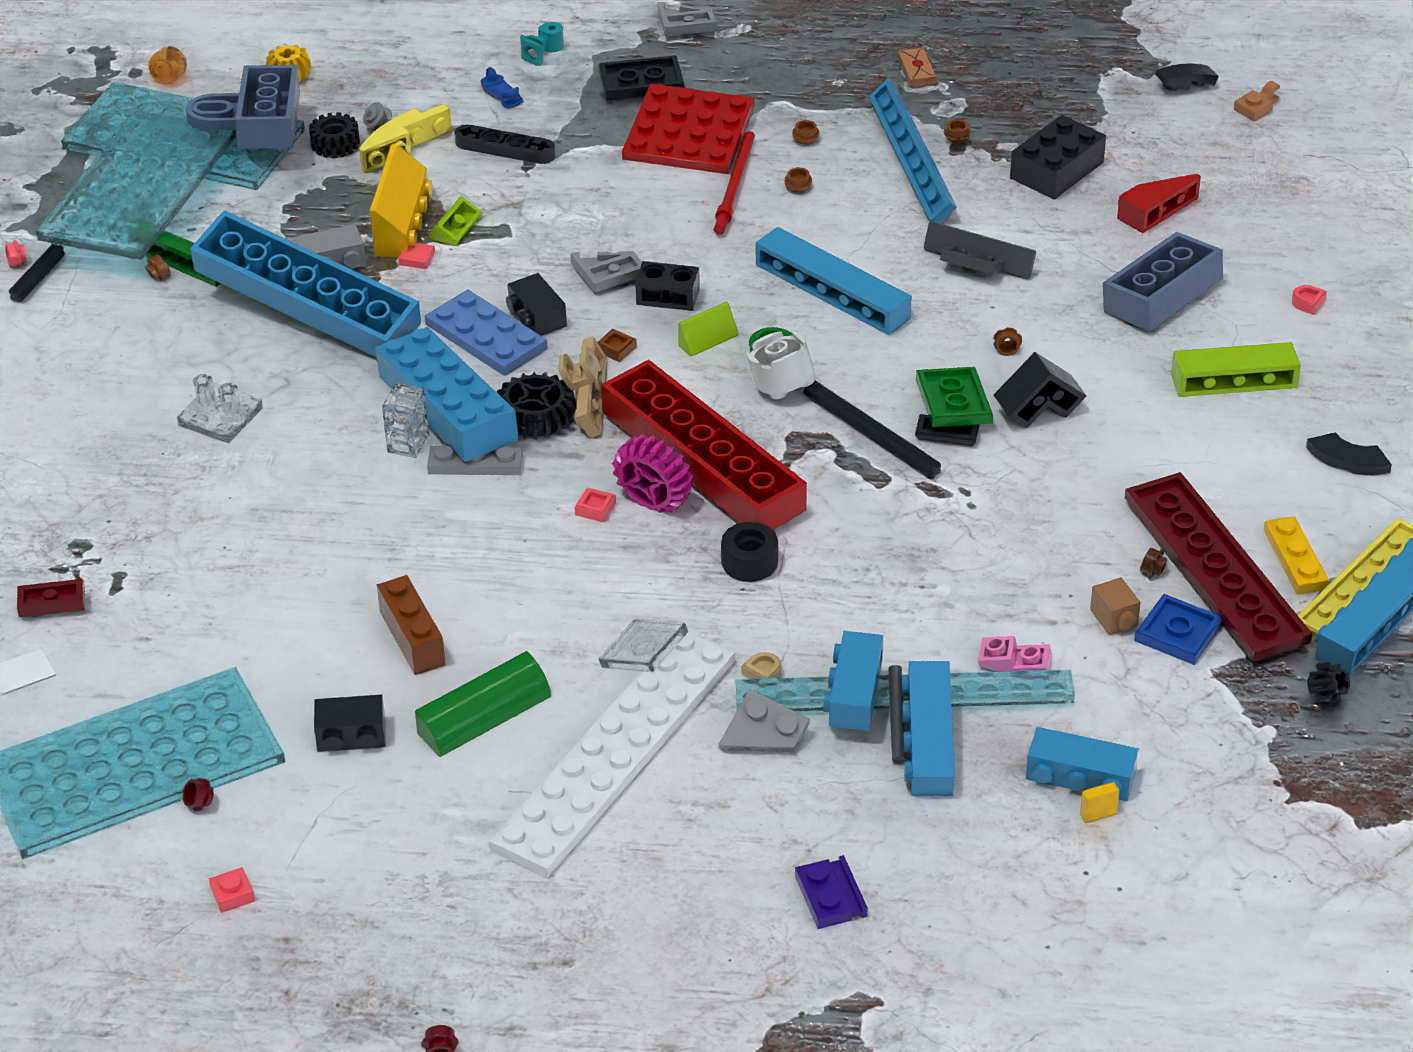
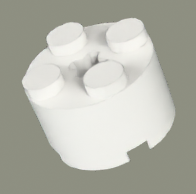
[747,331,815,399]

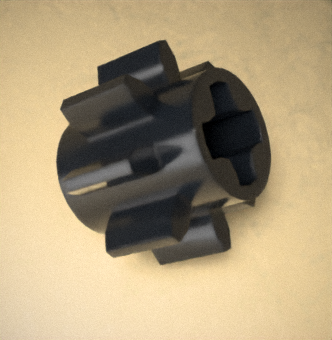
[1307,661,1350,704]

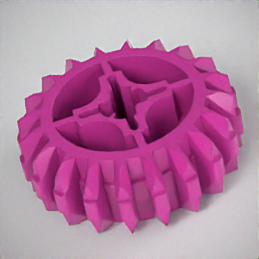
[612,434,694,513]

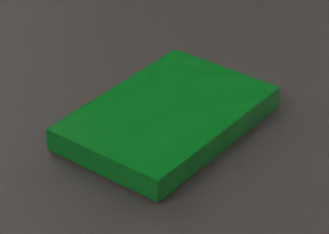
[916,367,993,427]

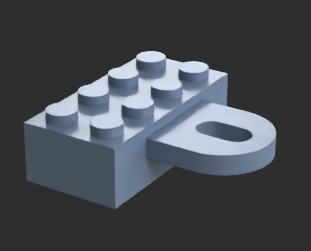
[186,65,300,150]

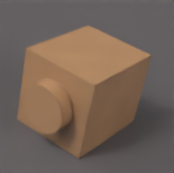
[1090,577,1141,635]

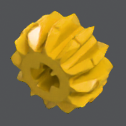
[266,44,311,83]

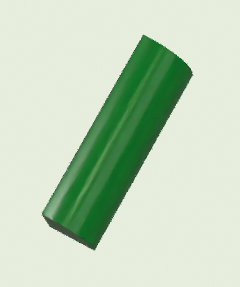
[126,221,221,287]
[415,651,551,757]

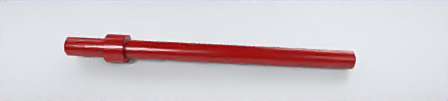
[713,131,755,235]

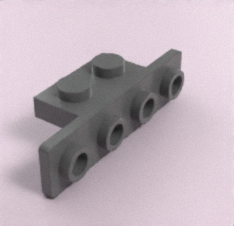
[924,221,1036,278]

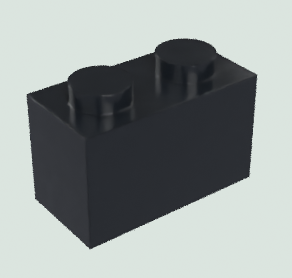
[506,273,567,336]
[314,694,386,752]

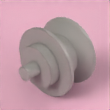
[363,102,392,131]

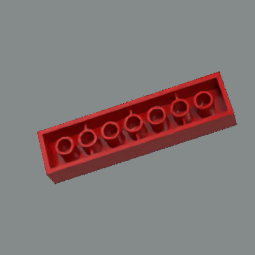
[601,359,807,530]

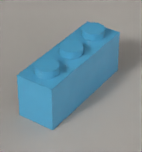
[823,631,884,731]
[1026,727,1139,801]

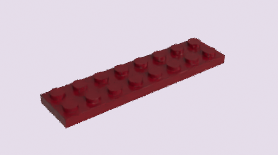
[1125,472,1312,662]

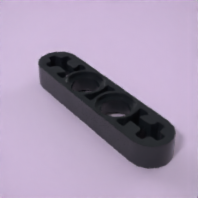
[454,124,555,164]

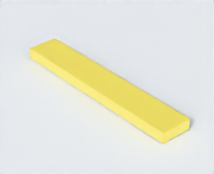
[1298,518,1413,640]

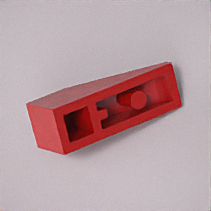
[1117,174,1201,234]

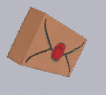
[897,48,936,88]

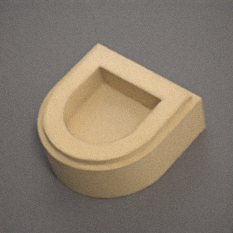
[741,652,781,689]

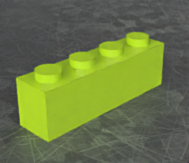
[1171,342,1301,397]

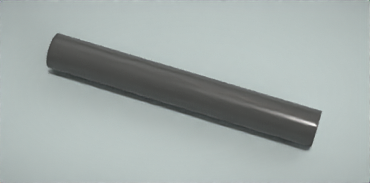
[888,665,906,763]

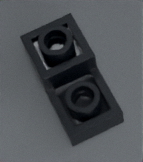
[1155,63,1219,91]

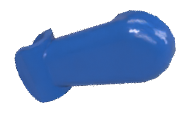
[481,67,523,108]

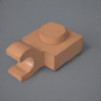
[1234,81,1280,121]

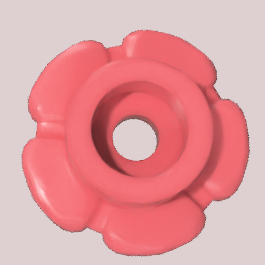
[5,240,27,268]

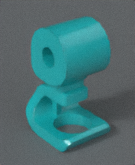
[520,22,564,66]

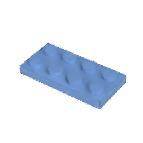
[424,289,548,376]

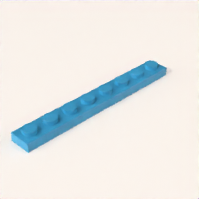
[869,78,957,223]

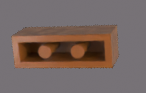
[376,575,446,675]

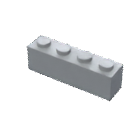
[287,224,366,269]

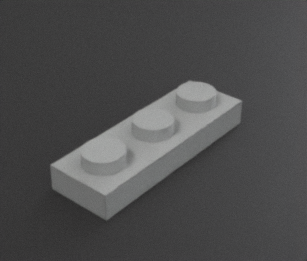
[427,445,523,475]

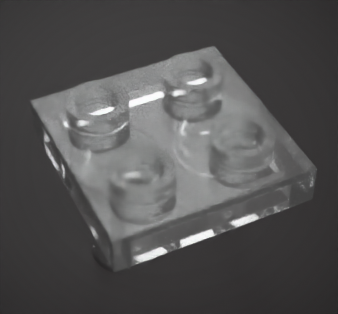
[177,374,263,444]

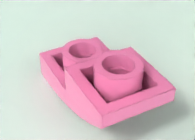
[978,636,1052,677]

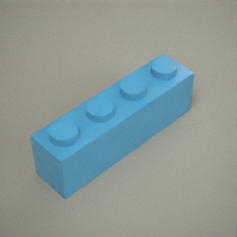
[901,661,955,796]

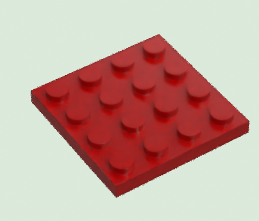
[622,84,754,174]

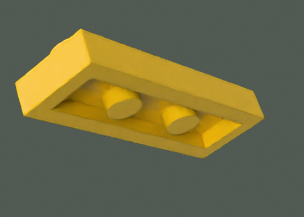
[1264,516,1329,595]

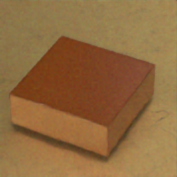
[597,329,637,362]

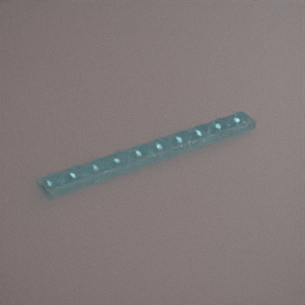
[735,670,1075,712]

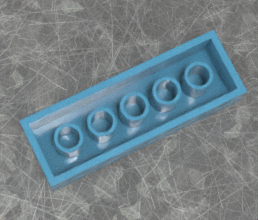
[375,327,519,462]

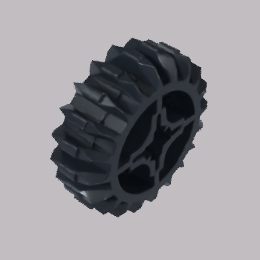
[497,371,577,441]

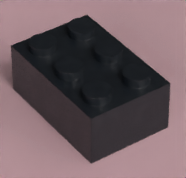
[1010,115,1106,200]

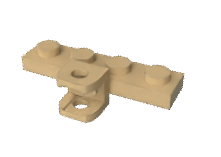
[558,336,607,439]

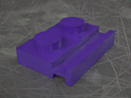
[795,855,868,929]

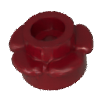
[182,778,214,812]
[421,1025,459,1052]

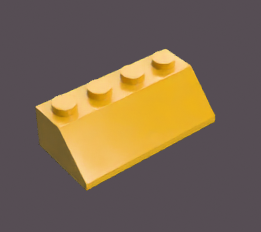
[370,144,432,258]

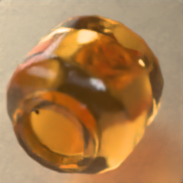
[148,46,187,84]

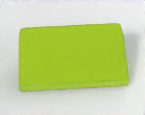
[428,196,483,246]
[678,301,738,356]

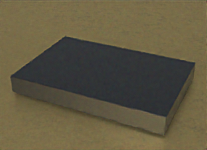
[599,55,685,101]

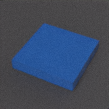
[1134,594,1223,665]

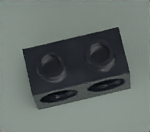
[635,261,700,311]

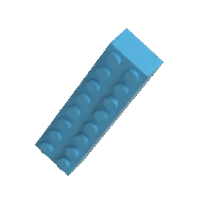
[190,210,421,357]

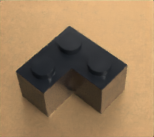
[994,352,1087,428]

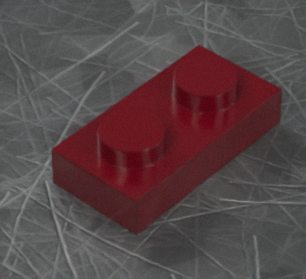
[17,579,85,617]

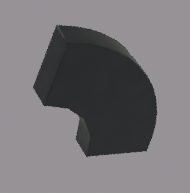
[1306,432,1392,475]

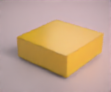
[1080,782,1119,823]

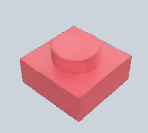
[208,867,255,913]

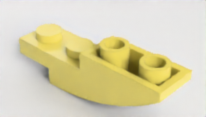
[359,104,452,174]

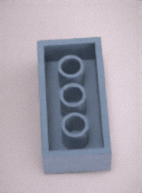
[1103,232,1223,331]

